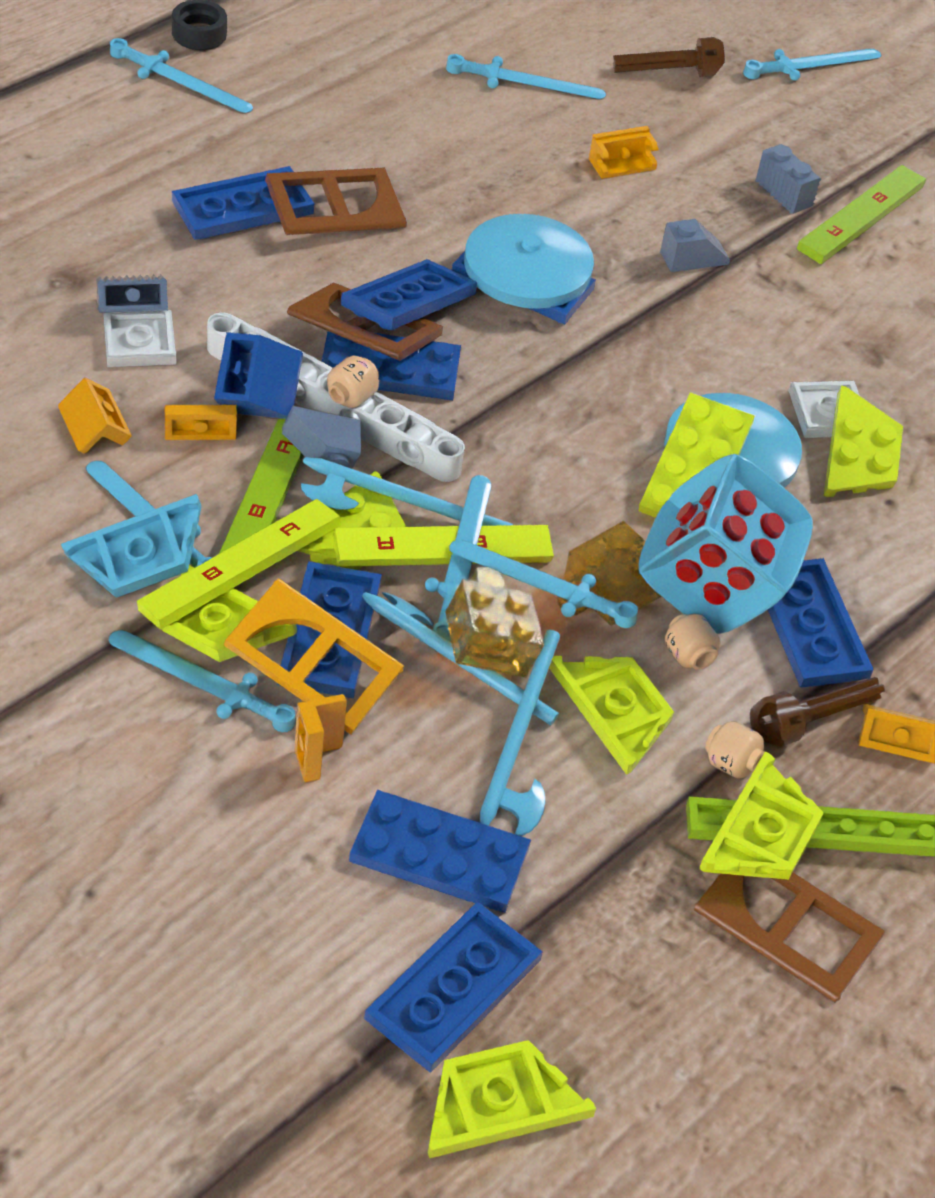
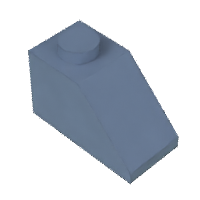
[660,219,730,272]
[282,406,361,469]

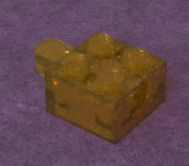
[557,521,662,626]
[445,567,544,678]

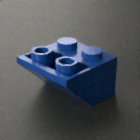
[214,332,303,419]

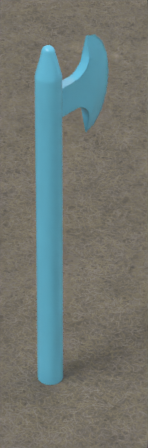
[301,457,513,526]
[362,592,559,726]
[479,630,560,836]

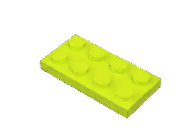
[638,392,755,518]

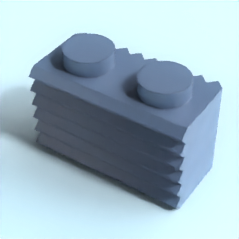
[755,144,821,214]
[96,274,168,313]

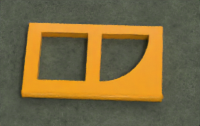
[224,578,404,735]

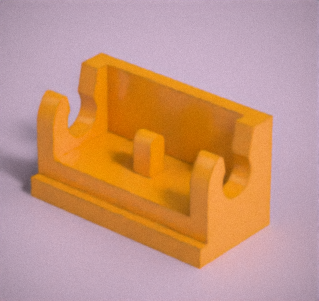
[589,126,659,179]

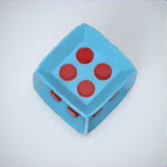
[639,454,813,634]

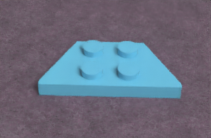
[61,494,202,598]

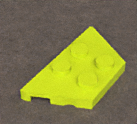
[823,385,903,497]
[298,471,406,570]
[162,565,297,662]
[549,656,674,775]
[699,752,824,880]
[427,1040,596,1159]

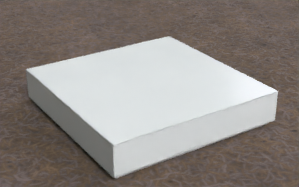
[103,310,176,367]
[788,381,860,438]

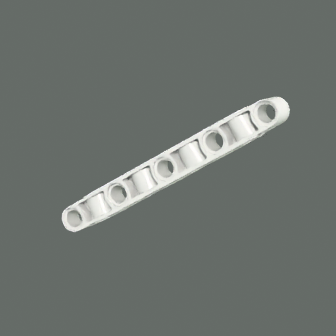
[207,312,465,482]

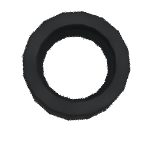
[171,0,227,50]

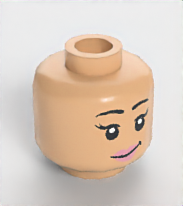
[327,356,379,408]
[665,614,720,670]
[705,721,765,779]

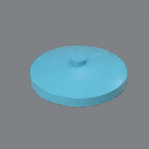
[464,214,594,308]
[664,393,802,488]

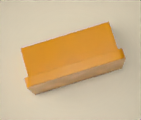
[58,377,132,454]
[164,405,237,440]
[294,694,347,783]
[858,704,935,764]

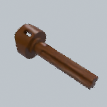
[613,37,725,77]
[750,677,885,746]

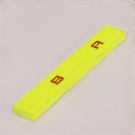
[137,499,341,630]
[333,525,554,566]

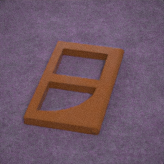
[265,167,407,235]
[287,282,443,361]
[693,873,885,1003]

